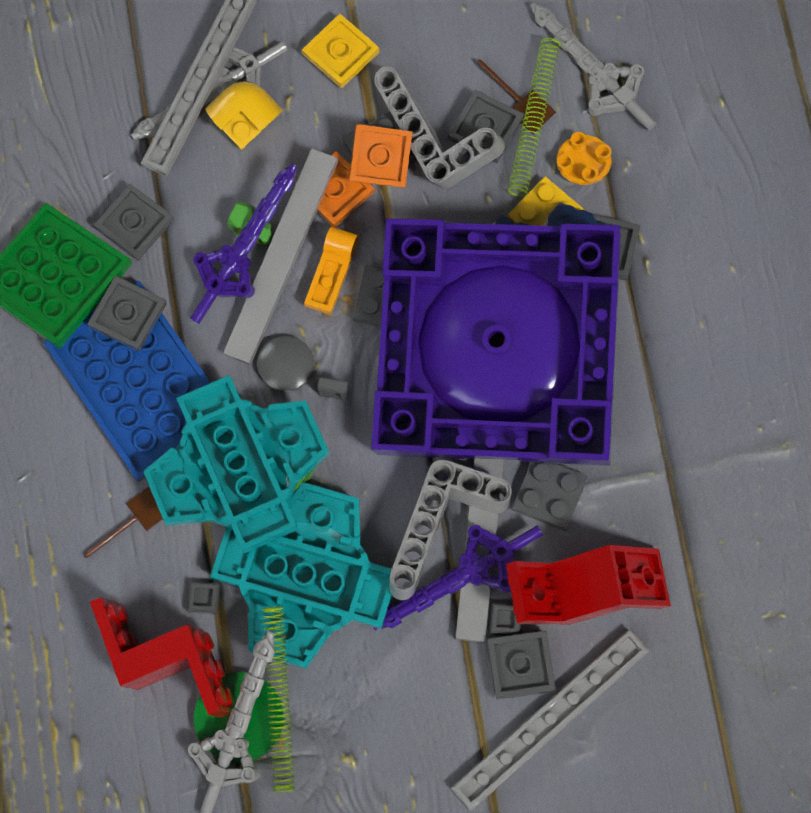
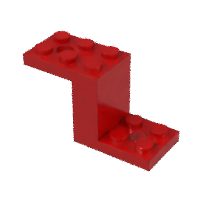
[506,545,671,625]
[90,597,235,718]

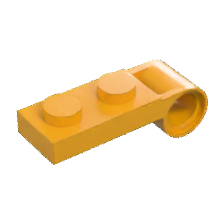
[304,226,359,315]

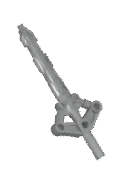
[530,2,656,131]
[130,41,288,140]
[188,630,275,813]

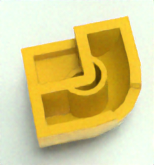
[205,81,284,150]

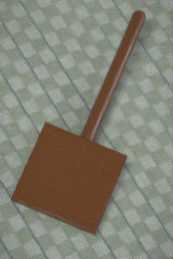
[477,59,556,134]
[84,487,163,558]

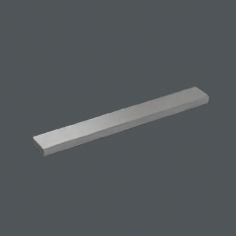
[141,0,258,176]
[223,148,338,365]
[455,458,504,643]
[450,629,649,812]

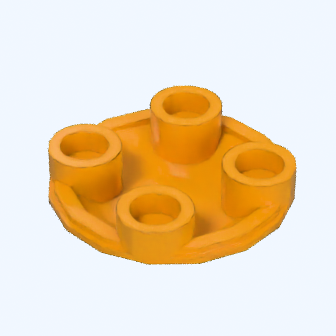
[556,132,612,185]

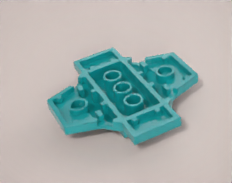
[143,375,330,553]
[210,482,396,670]

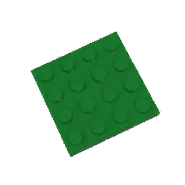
[0,203,132,349]

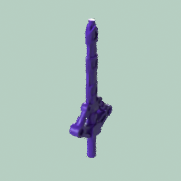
[190,163,297,324]
[373,525,543,631]

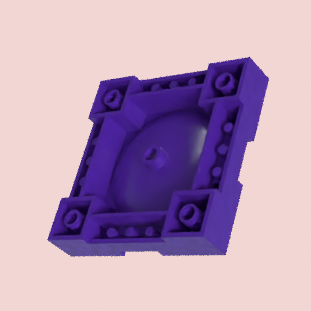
[371,218,621,466]

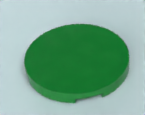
[194,672,285,764]

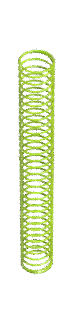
[507,38,561,197]
[262,607,295,792]

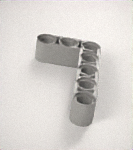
[374,66,505,188]
[389,459,512,600]

